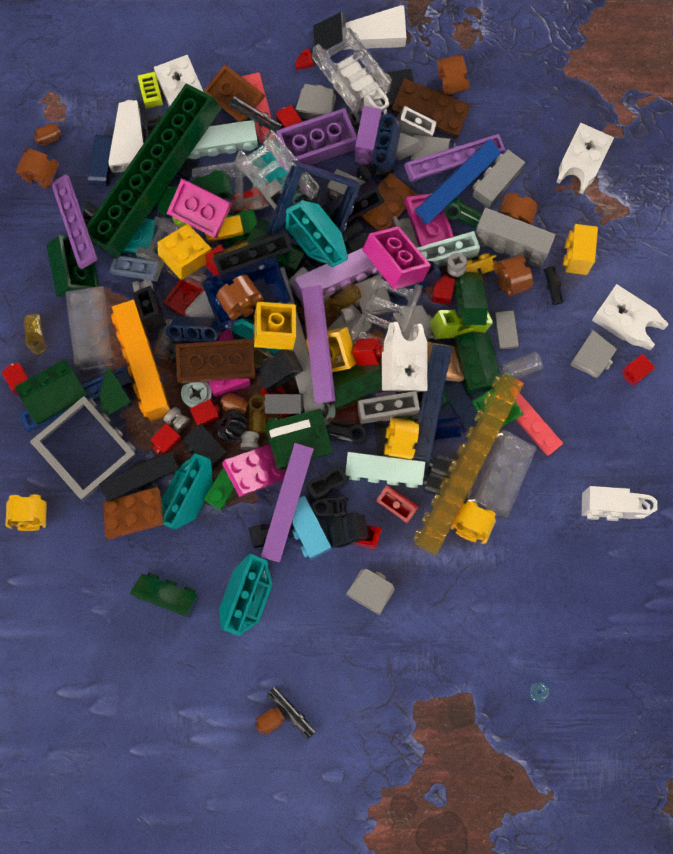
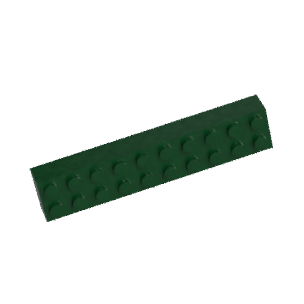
[86,83,222,259]

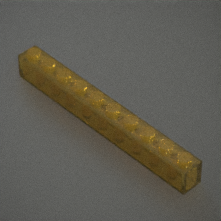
[412,372,524,557]

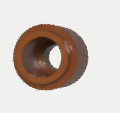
[33,123,62,147]
[220,392,250,416]
[255,707,286,736]

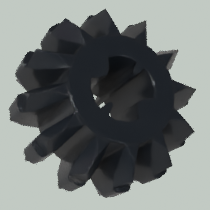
[216,409,248,443]

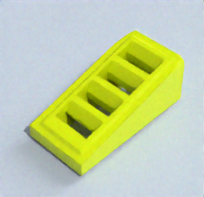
[138,72,163,109]

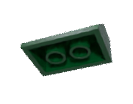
[246,218,306,276]
[46,235,100,298]
[453,332,502,395]
[14,358,88,425]
[332,363,385,411]
[99,368,131,415]
[130,572,199,618]

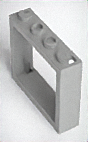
[30,396,136,502]

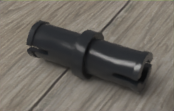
[543,266,564,305]

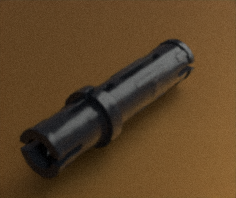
[229,95,282,134]
[267,686,317,740]

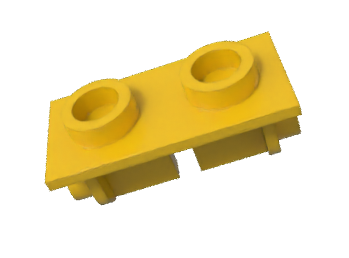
[465,253,497,274]

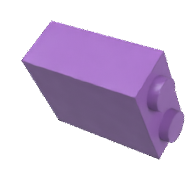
[355,106,382,165]

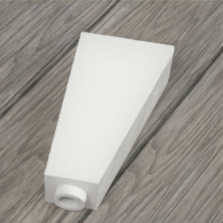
[342,5,406,50]
[109,100,144,173]

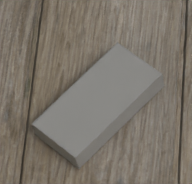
[494,310,519,350]

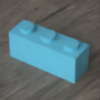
[291,495,331,560]

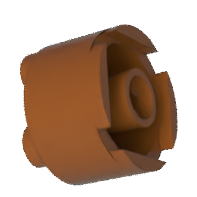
[437,54,470,95]
[16,149,59,189]
[497,193,538,225]
[493,254,533,297]
[216,275,264,320]

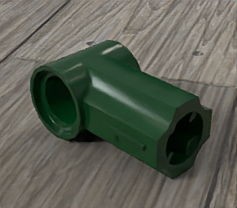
[444,197,482,228]

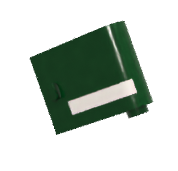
[265,408,333,470]

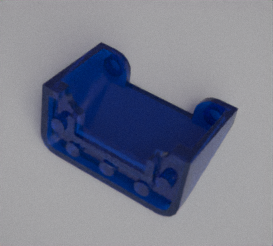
[202,256,292,329]

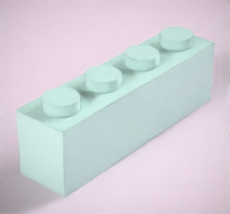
[188,120,258,159]
[417,231,480,268]
[345,452,425,488]

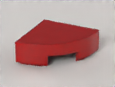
[296,48,314,70]

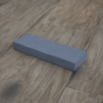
[109,256,163,281]

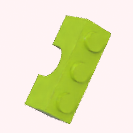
[429,309,493,339]

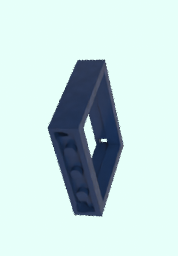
[267,160,360,246]

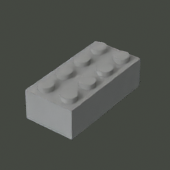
[475,207,556,267]

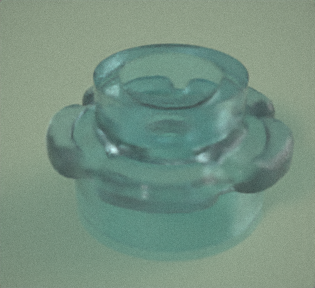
[530,682,550,702]

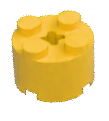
[384,417,419,460]
[5,494,47,531]
[451,501,496,544]

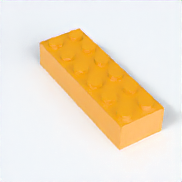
[110,300,171,422]

